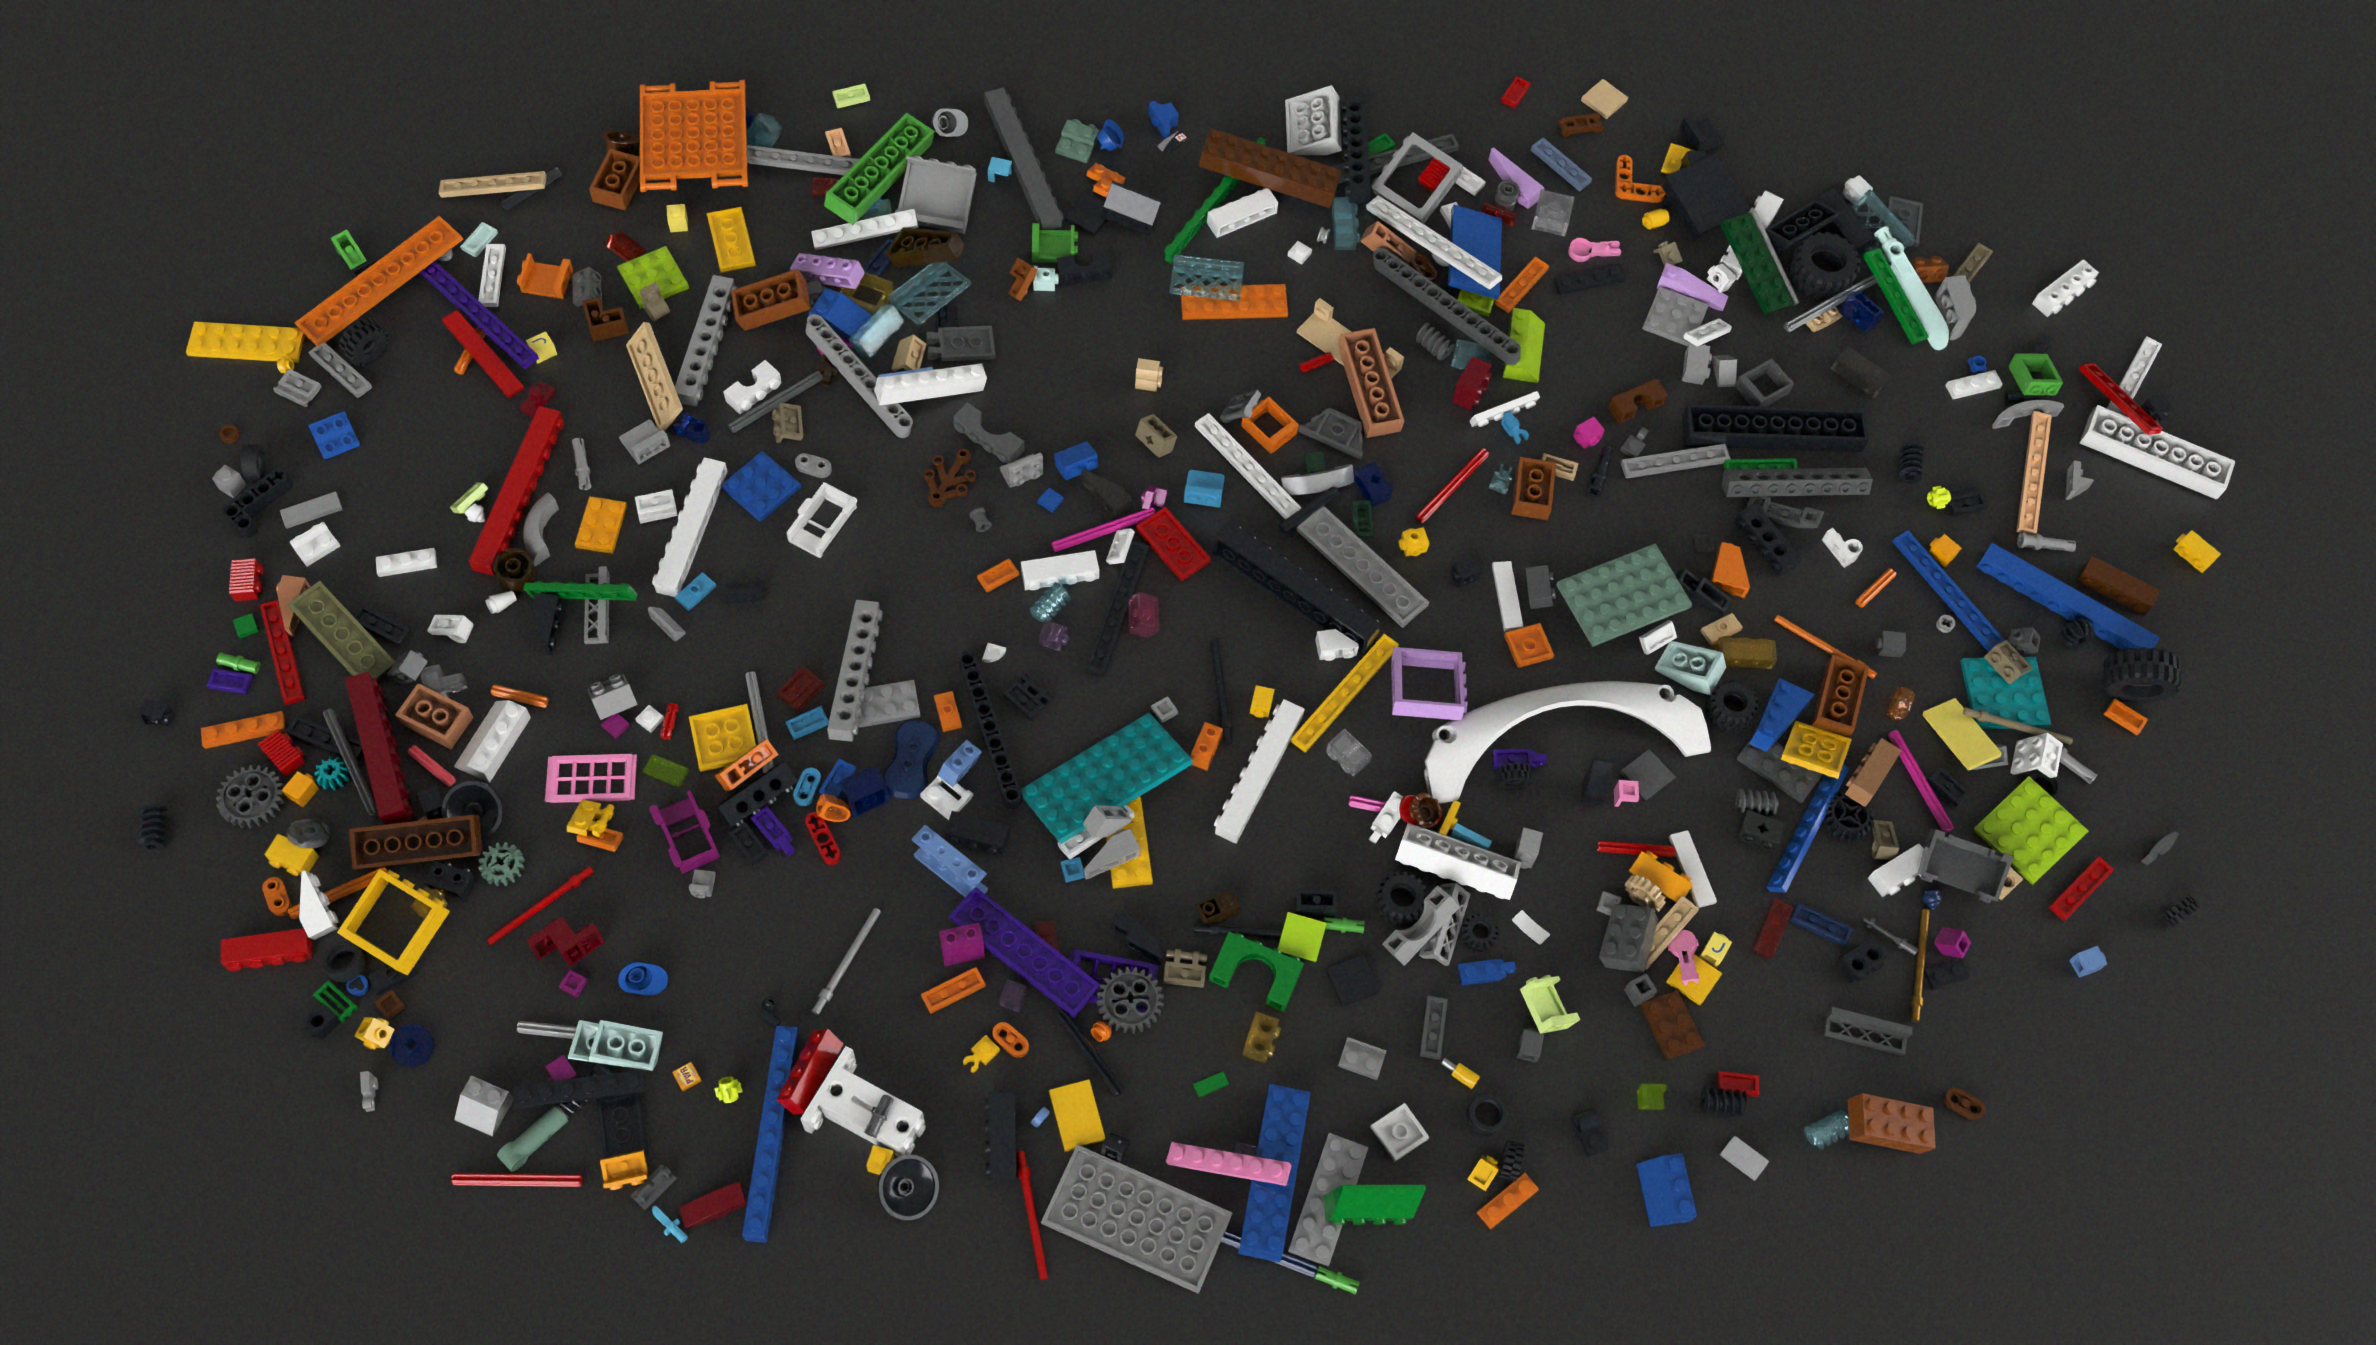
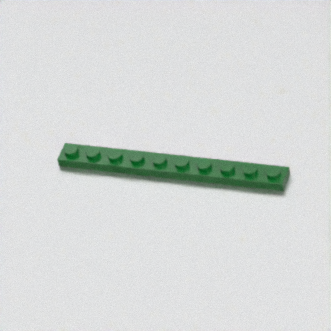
[1165,137,1266,264]

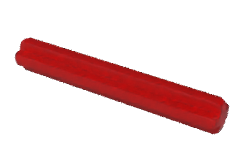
[1597,840,1675,858]

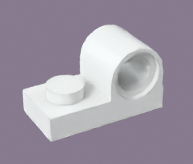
[1822,528,1863,568]
[427,615,474,643]

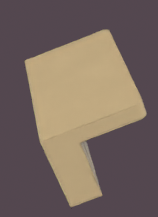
[891,334,926,371]

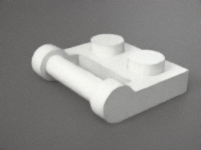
[920,775,974,820]

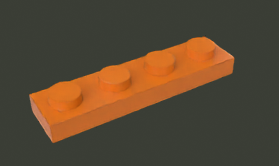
[1494,257,1549,313]
[201,711,286,749]

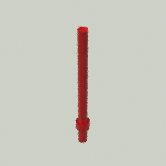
[486,866,594,946]
[1016,1151,1048,1280]

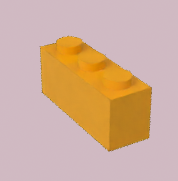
[1629,851,1693,903]

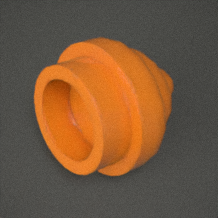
[1091,1021,1112,1042]

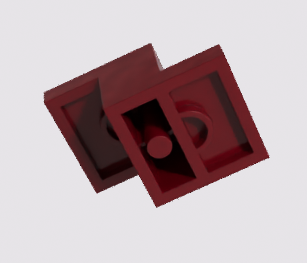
[526,916,605,967]

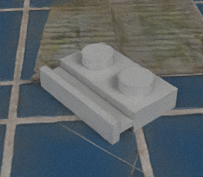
[273,369,322,407]
[1338,1037,1386,1080]

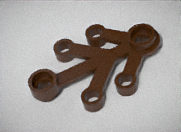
[924,448,976,507]

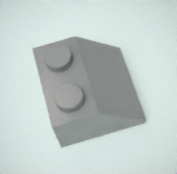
[454,1076,514,1137]

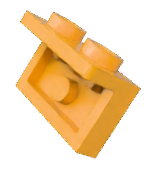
[600,1150,649,1190]

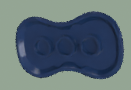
[882,720,940,799]

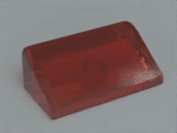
[1482,202,1517,226]
[606,231,646,262]

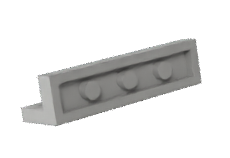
[584,566,610,644]
[1419,883,1471,966]

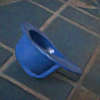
[1097,119,1124,151]
[618,961,668,995]

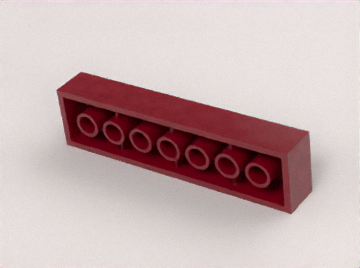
[345,671,415,825]

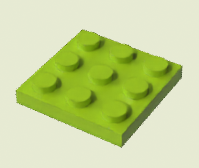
[617,246,689,309]

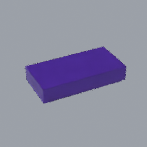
[206,668,253,695]

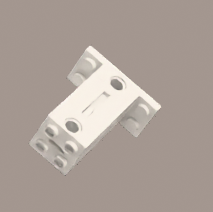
[801,1046,926,1157]

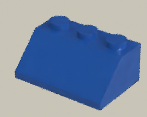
[1636,1153,1697,1227]

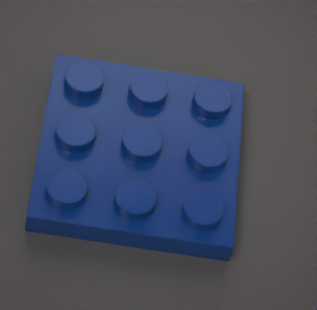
[721,451,801,522]

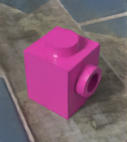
[1573,417,1605,449]

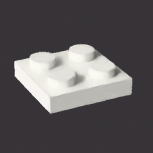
[1370,1103,1429,1162]

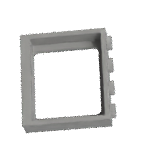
[1372,132,1464,224]

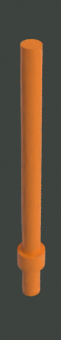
[1774,615,1877,679]

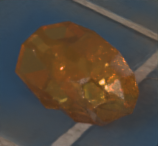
[1887,687,1915,721]

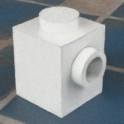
[1842,175,1873,206]

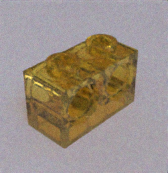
[1242,1012,1281,1063]

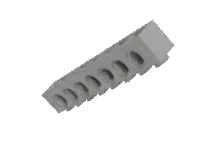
[675,275,738,407]
[827,600,883,742]

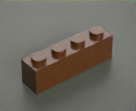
[2076,556,2160,616]

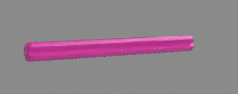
[1051,507,1156,552]
[1888,730,1953,832]

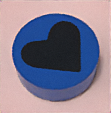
[346,975,370,997]

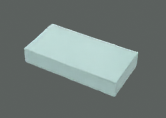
[460,222,498,257]

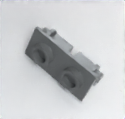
[630,1164,677,1210]

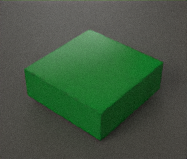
[233,613,259,639]

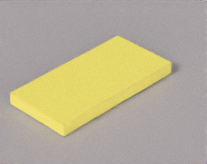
[1922,698,2002,771]

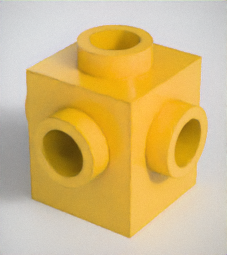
[1399,527,1429,556]
[354,1017,395,1050]

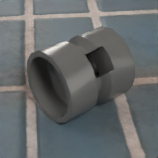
[1494,180,1520,213]

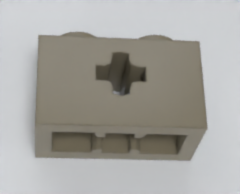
[1135,414,1177,458]

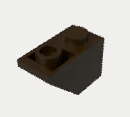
[1195,889,1240,923]

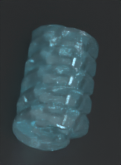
[1030,582,1071,622]
[1804,1109,1849,1149]

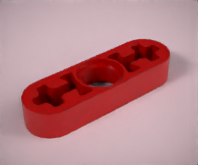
[805,812,841,865]

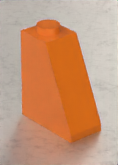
[1710,542,1750,598]

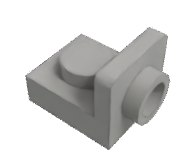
[689,869,716,898]

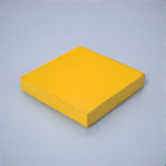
[1666,952,1722,1006]

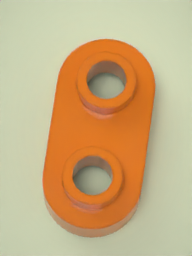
[262,877,292,916]
[993,1022,1029,1058]

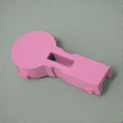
[1568,237,1621,262]
[1668,930,1699,985]

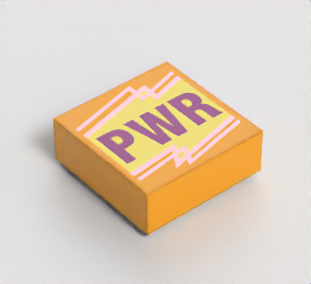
[672,1062,701,1091]

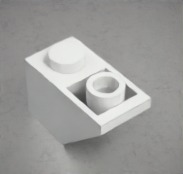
[1315,629,1359,661]

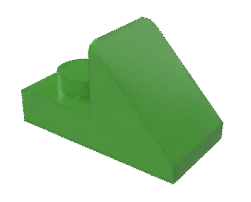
[331,229,367,270]

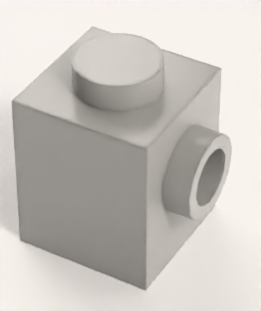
[212,465,247,498]

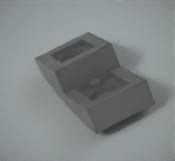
[2141,832,2179,866]

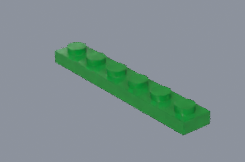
[1863,248,1929,345]
[523,581,637,601]

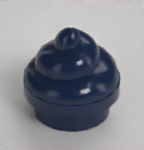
[1922,890,1942,910]

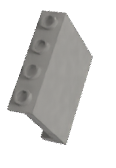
[895,155,977,234]

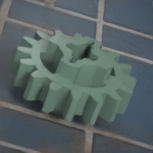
[478,842,525,886]

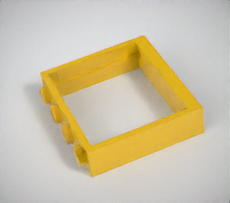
[337,869,450,975]

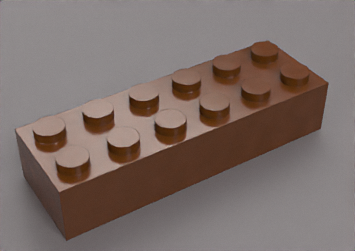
[349,815,483,870]

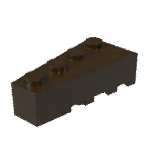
[886,227,966,268]

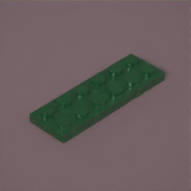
[1720,213,1795,315]

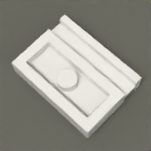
[635,489,678,524]

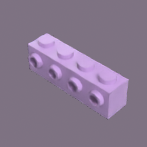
[790,253,865,289]

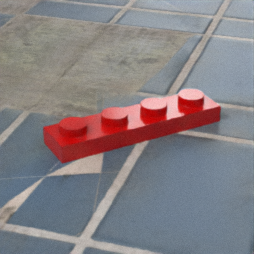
[2049,856,2115,921]

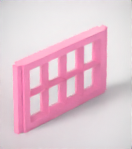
[545,754,637,803]

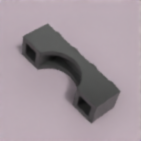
[953,402,1025,464]

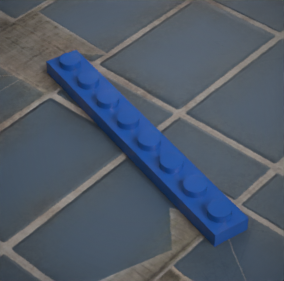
[1892,530,2005,652]
[1767,764,1849,892]

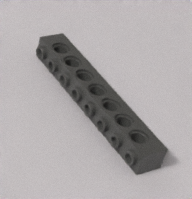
[1721,468,1873,497]

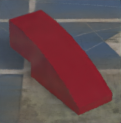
[679,1181,747,1230]

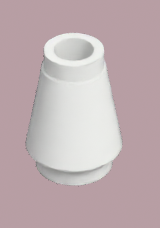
[485,590,517,614]

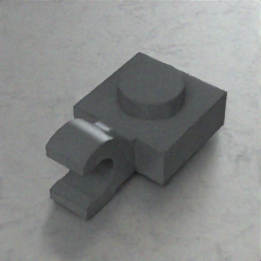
[1620,427,1649,458]

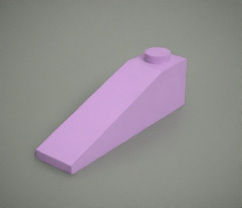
[1489,147,1544,209]
[1657,263,1728,312]

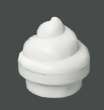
[465,503,485,522]

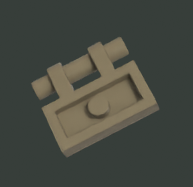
[1163,948,1207,988]

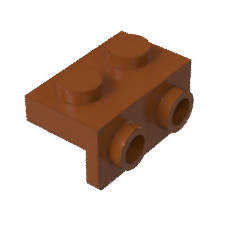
[1909,256,1949,283]

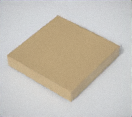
[1581,79,1628,119]

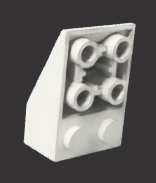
[299,870,339,940]

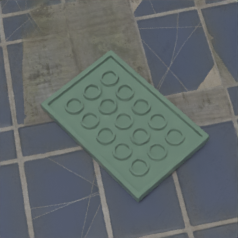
[1556,543,1692,647]

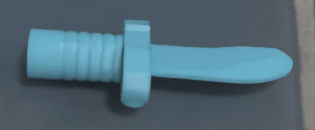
[652,1206,688,1243]

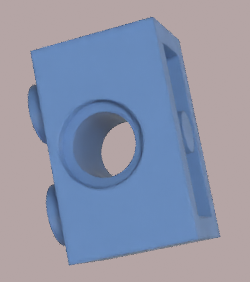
[938,740,982,787]

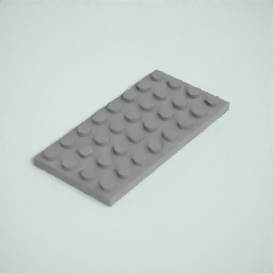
[1041,1144,1233,1294]

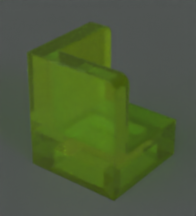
[1638,1083,1667,1110]

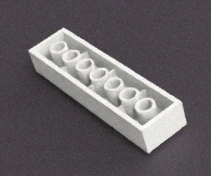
[2080,405,2235,499]

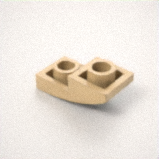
[1805,307,1842,332]

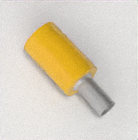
[1441,1058,1480,1089]

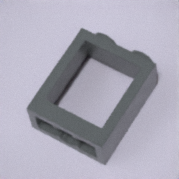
[1734,358,1794,407]

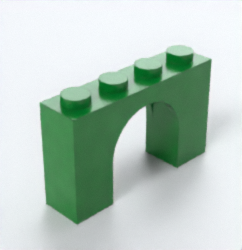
[1209,932,1304,1012]

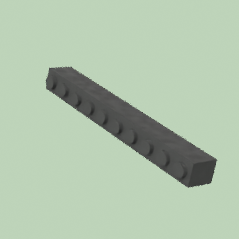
[984,87,1064,230]

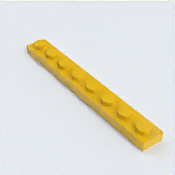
[1290,634,1399,753]

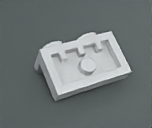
[290,522,340,566]

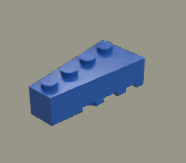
[1749,678,1815,752]

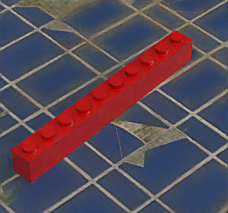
[468,406,564,576]

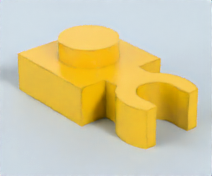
[963,1035,1000,1073]

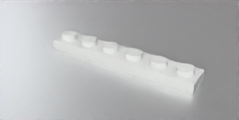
[811,209,918,250]

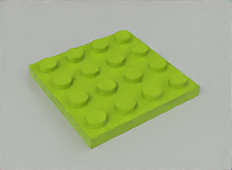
[1973,776,2089,885]

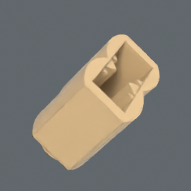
[1135,358,1163,392]

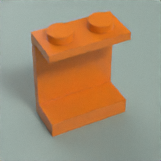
[517,253,573,299]

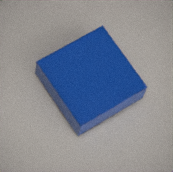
[1038,488,1064,513]

